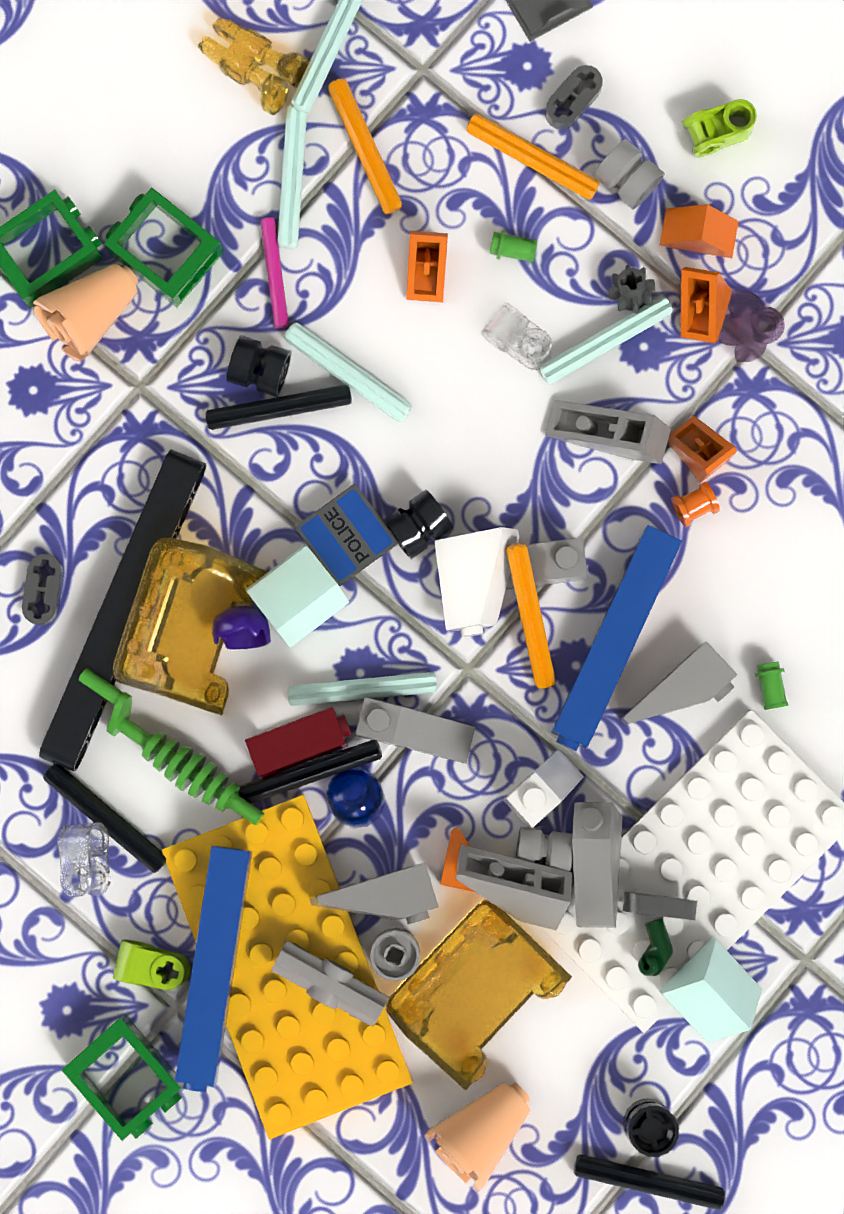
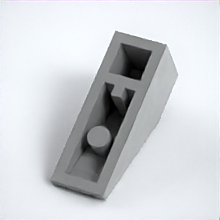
[545,400,671,464]
[506,538,588,590]
[620,641,738,725]
[355,697,475,764]
[572,802,623,928]
[456,844,572,930]
[309,863,439,924]

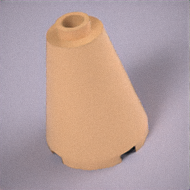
[33,264,138,362]
[424,1082,531,1192]

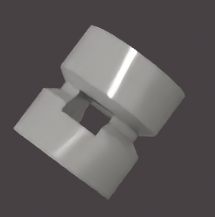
[594,139,665,210]
[515,827,573,872]
[370,928,420,982]

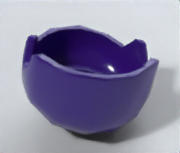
[212,605,271,650]

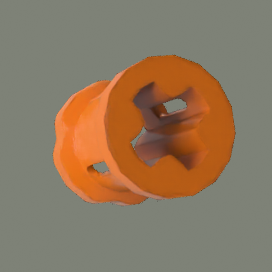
[671,481,720,528]

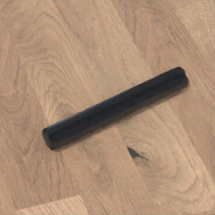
[205,385,352,430]
[238,740,382,804]
[43,764,166,873]
[574,1154,726,1210]

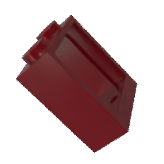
[245,707,352,778]

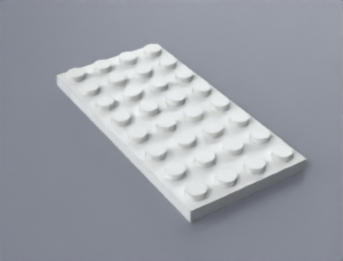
[541,709,844,1033]

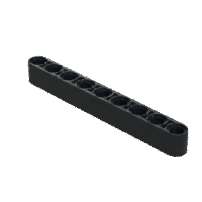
[39,449,206,772]

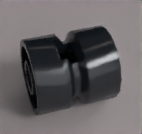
[226,335,292,397]
[383,490,454,560]
[623,1099,679,1157]

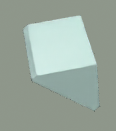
[245,544,349,648]
[659,937,762,1043]

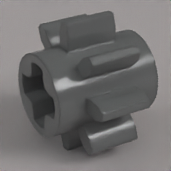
[609,265,655,314]

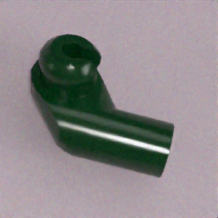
[638,918,673,976]

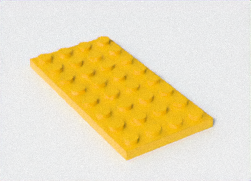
[162,795,413,1140]

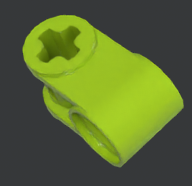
[682,99,757,158]
[113,939,191,990]

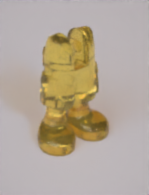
[198,18,310,115]

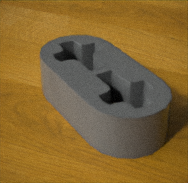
[545,65,603,130]
[22,554,64,626]
[622,892,697,920]

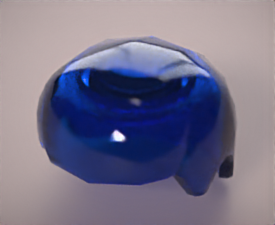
[326,767,385,829]

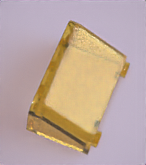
[113,537,268,716]
[386,900,572,1091]

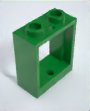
[104,187,224,308]
[0,190,102,308]
[62,1014,184,1141]

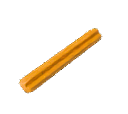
[328,78,402,214]
[467,113,600,200]
[506,543,556,689]

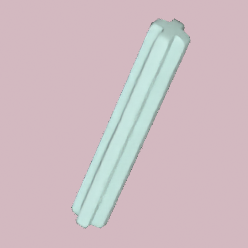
[292,0,363,113]
[277,104,307,249]
[540,296,673,384]
[284,323,412,422]
[288,672,437,706]

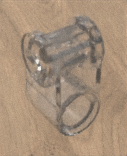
[481,302,552,370]
[57,822,111,897]

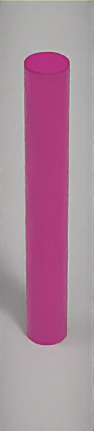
[260,218,289,329]

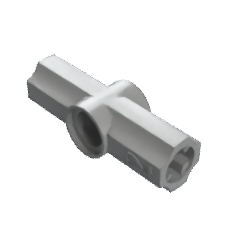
[271,941,389,1027]

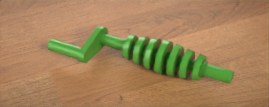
[79,668,265,826]

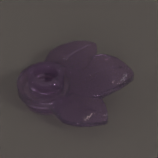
[718,290,785,362]

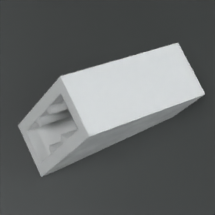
[434,527,519,637]
[503,749,584,828]

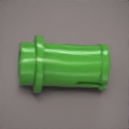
[490,230,538,263]
[754,661,788,710]

